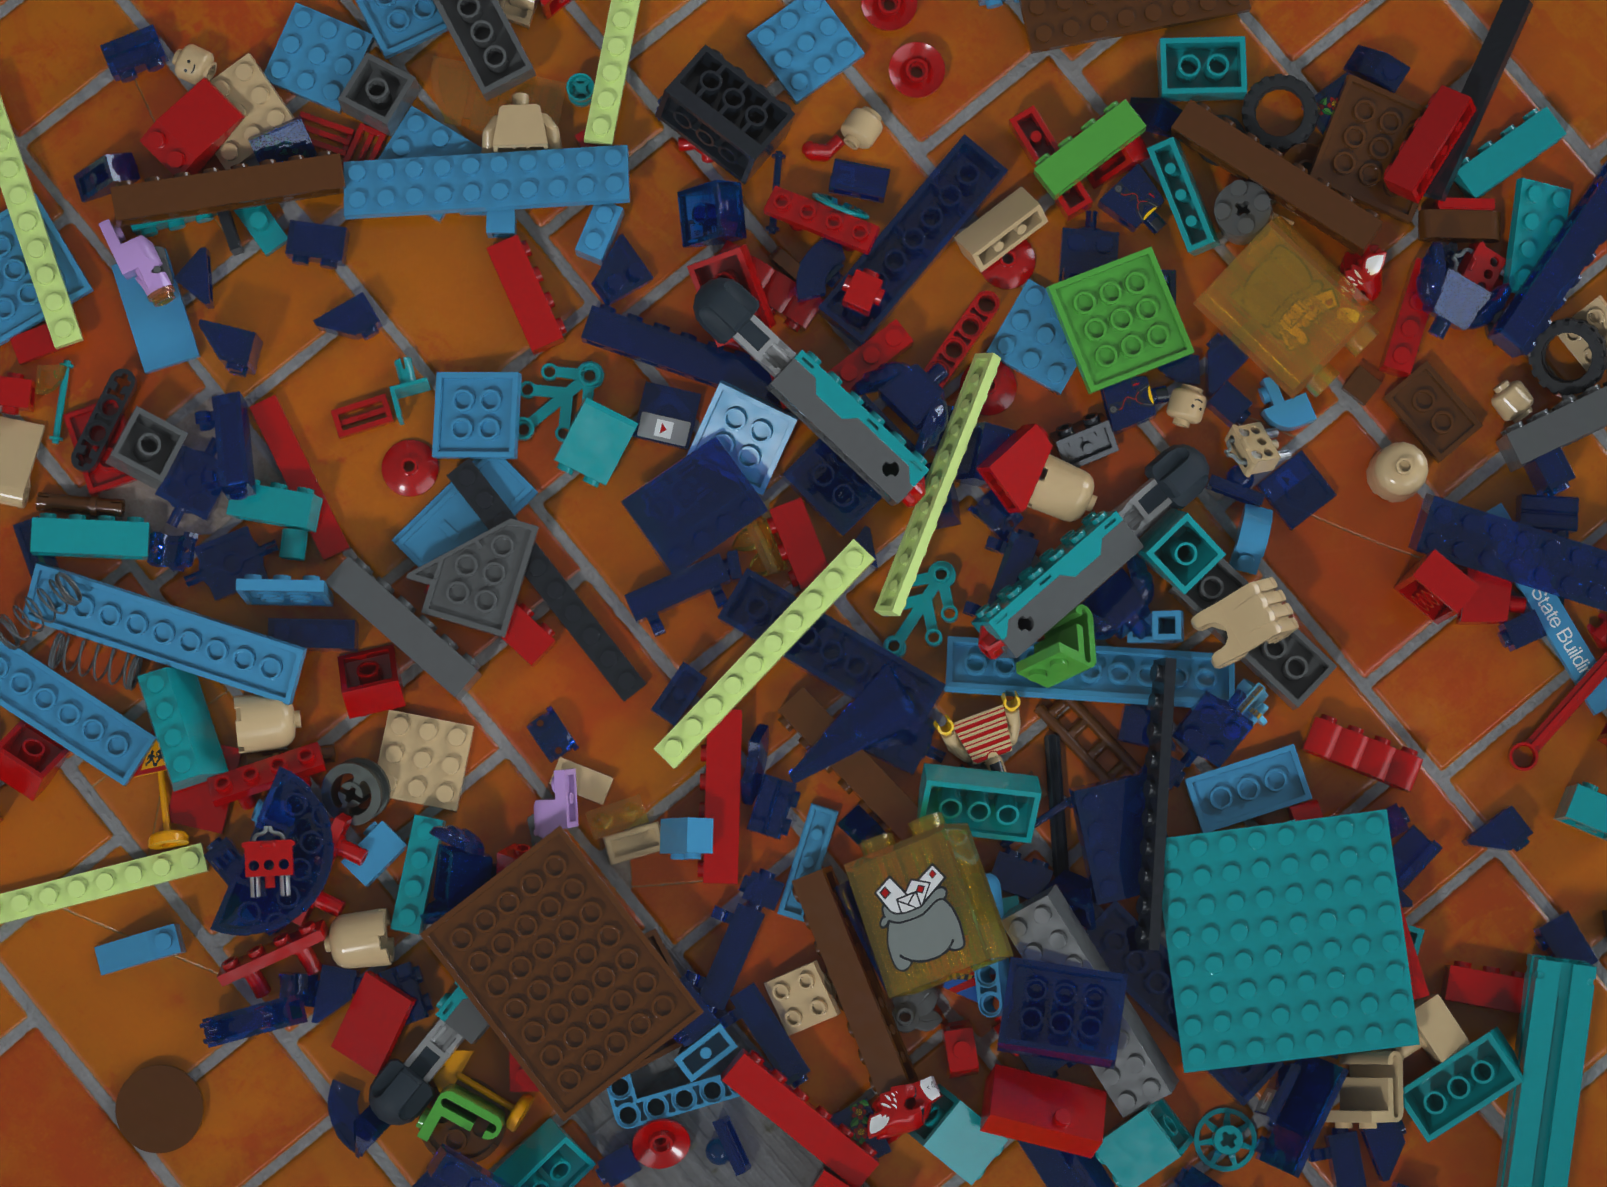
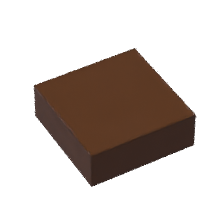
[1341,366,1382,406]

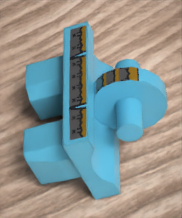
[1218,678,1269,734]

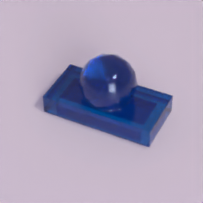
[1205,465,1266,507]
[705,1115,752,1176]

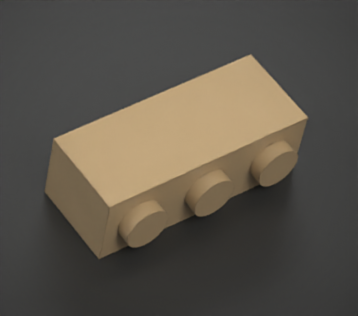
[954,186,1049,272]

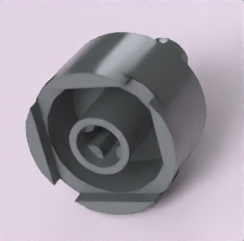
[1214,180,1274,245]

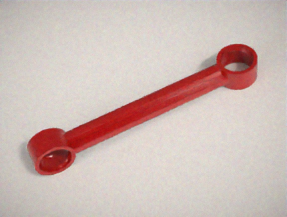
[1508,649,1607,771]

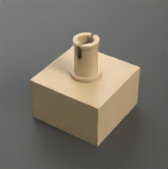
[1392,994,1471,1063]

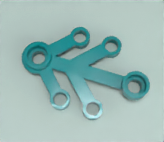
[519,361,604,442]
[883,561,959,660]

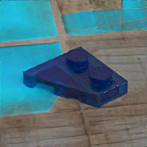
[591,234,654,307]

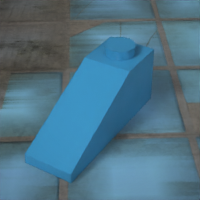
[94,924,186,975]

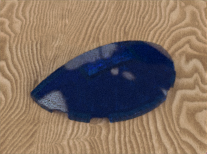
[210,767,334,936]

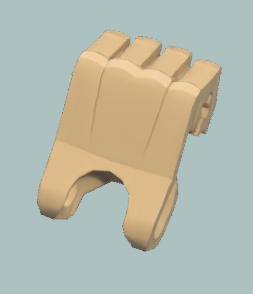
[1191,577,1299,669]

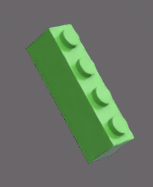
[1033,99,1146,201]

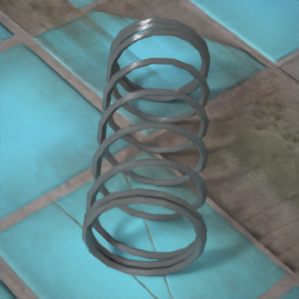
[0,572,82,650]
[48,633,143,691]

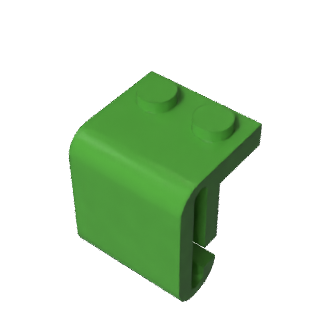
[1016,604,1096,688]
[416,1084,506,1142]

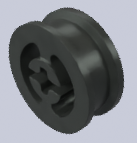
[321,757,391,826]

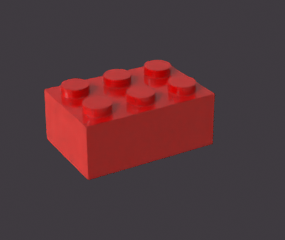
[687,244,776,348]

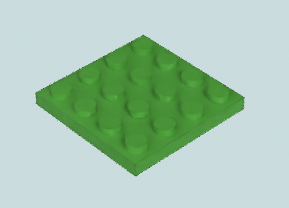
[1046,246,1195,394]

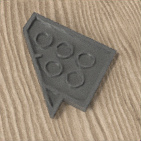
[406,518,539,638]

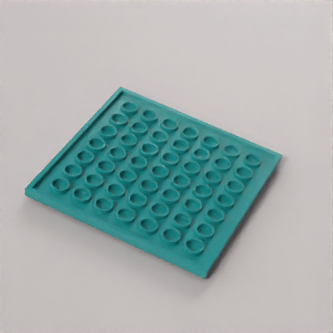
[1162,809,1420,1073]

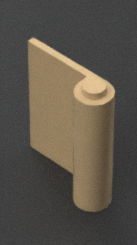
[0,416,45,509]

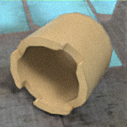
[1366,442,1429,503]
[1027,454,1097,522]
[234,695,301,754]
[324,908,395,968]

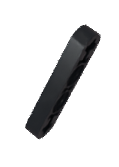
[71,368,137,473]

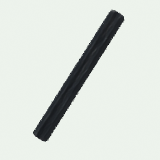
[1044,734,1069,877]

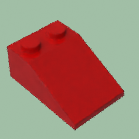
[140,78,245,175]

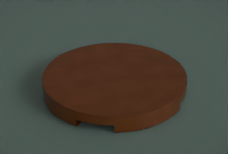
[115,1065,204,1153]
[418,1077,507,1165]

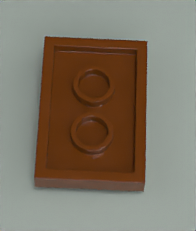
[1382,361,1483,463]

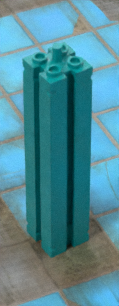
[1496,953,1597,1187]

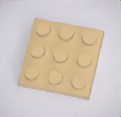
[210,53,298,170]
[378,710,475,811]

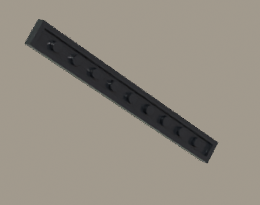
[446,458,646,702]
[1134,658,1177,951]

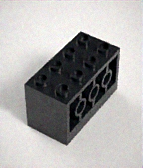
[655,44,796,185]

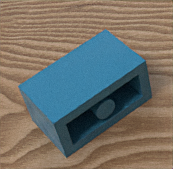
[575,204,625,266]
[660,817,713,860]
[341,821,408,887]
[674,1023,738,1083]

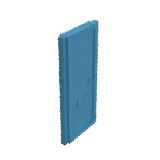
[392,459,538,568]

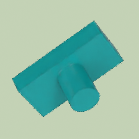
[234,205,290,257]

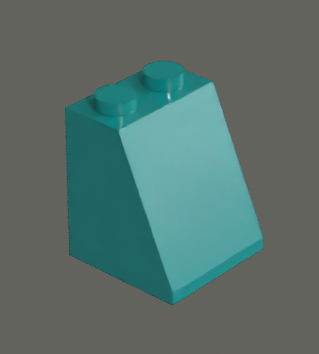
[553,397,638,488]
[1137,508,1226,595]
[908,1084,1008,1186]
[1095,1098,1194,1187]

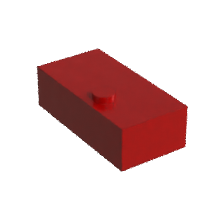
[1393,549,1480,625]
[980,1064,1107,1159]

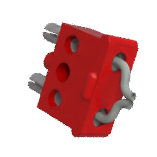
[1450,242,1506,306]
[241,826,296,898]

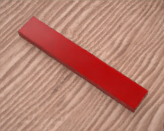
[249,395,350,561]

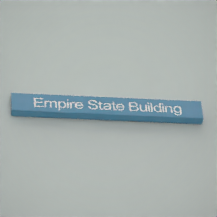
[1475,503,1607,715]

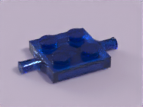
[1058,210,1119,282]
[155,437,234,528]
[184,526,279,601]
[1172,689,1254,768]
[853,698,946,775]

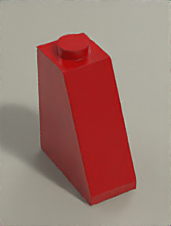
[976,423,1053,513]

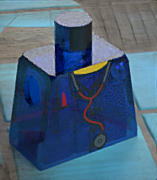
[1097,164,1167,235]
[1100,376,1169,435]

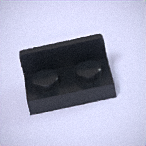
[1050,412,1119,467]

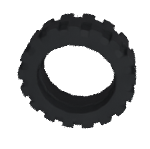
[1242,74,1318,152]
[1529,318,1607,396]

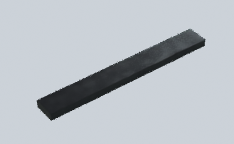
[1423,0,1533,202]

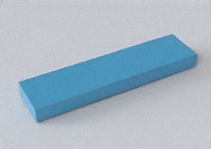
[777,803,839,922]

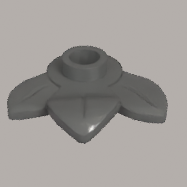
[892,979,943,1033]

